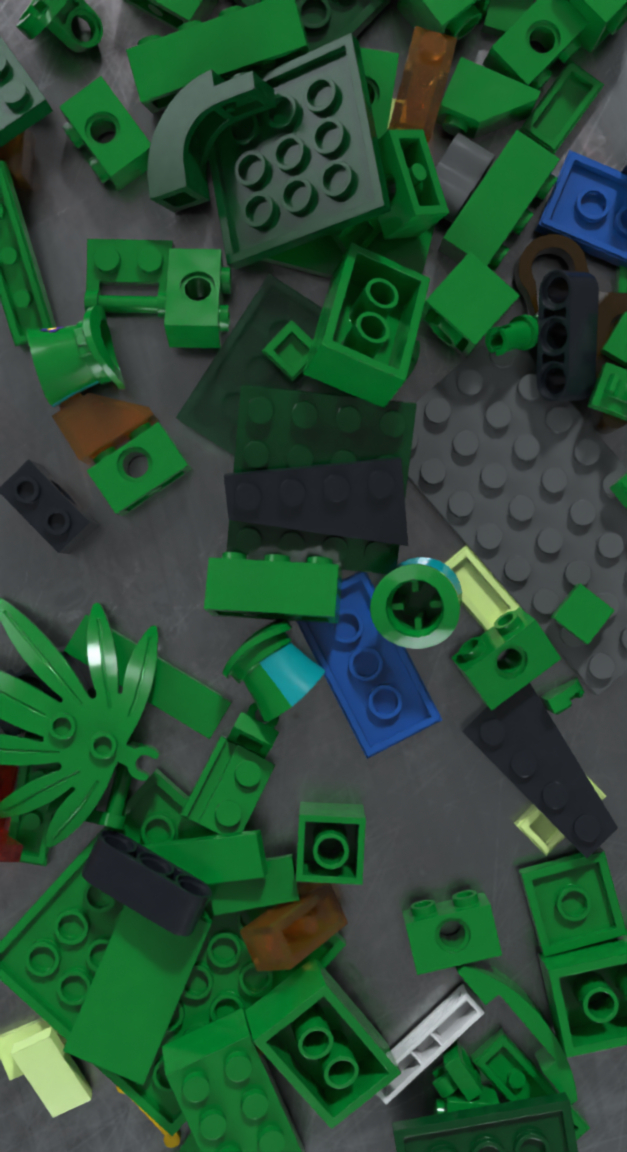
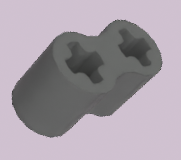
[435,132,496,224]

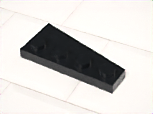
[224,457,408,546]
[462,683,618,858]

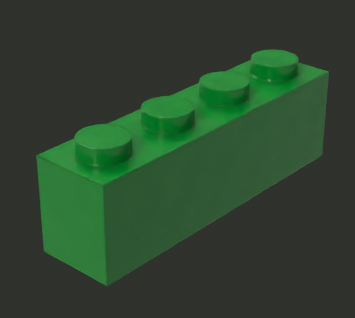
[126,0,311,114]

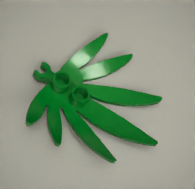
[0,598,160,848]

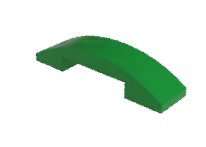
[455,960,578,1105]

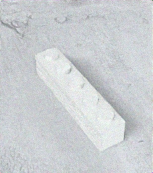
[376,983,485,1105]

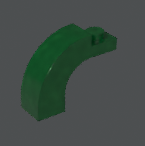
[147,69,276,213]

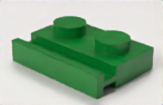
[180,736,275,835]

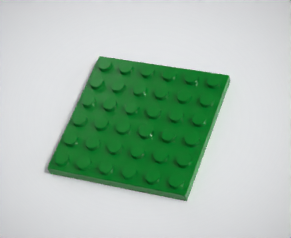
[0,768,346,1136]

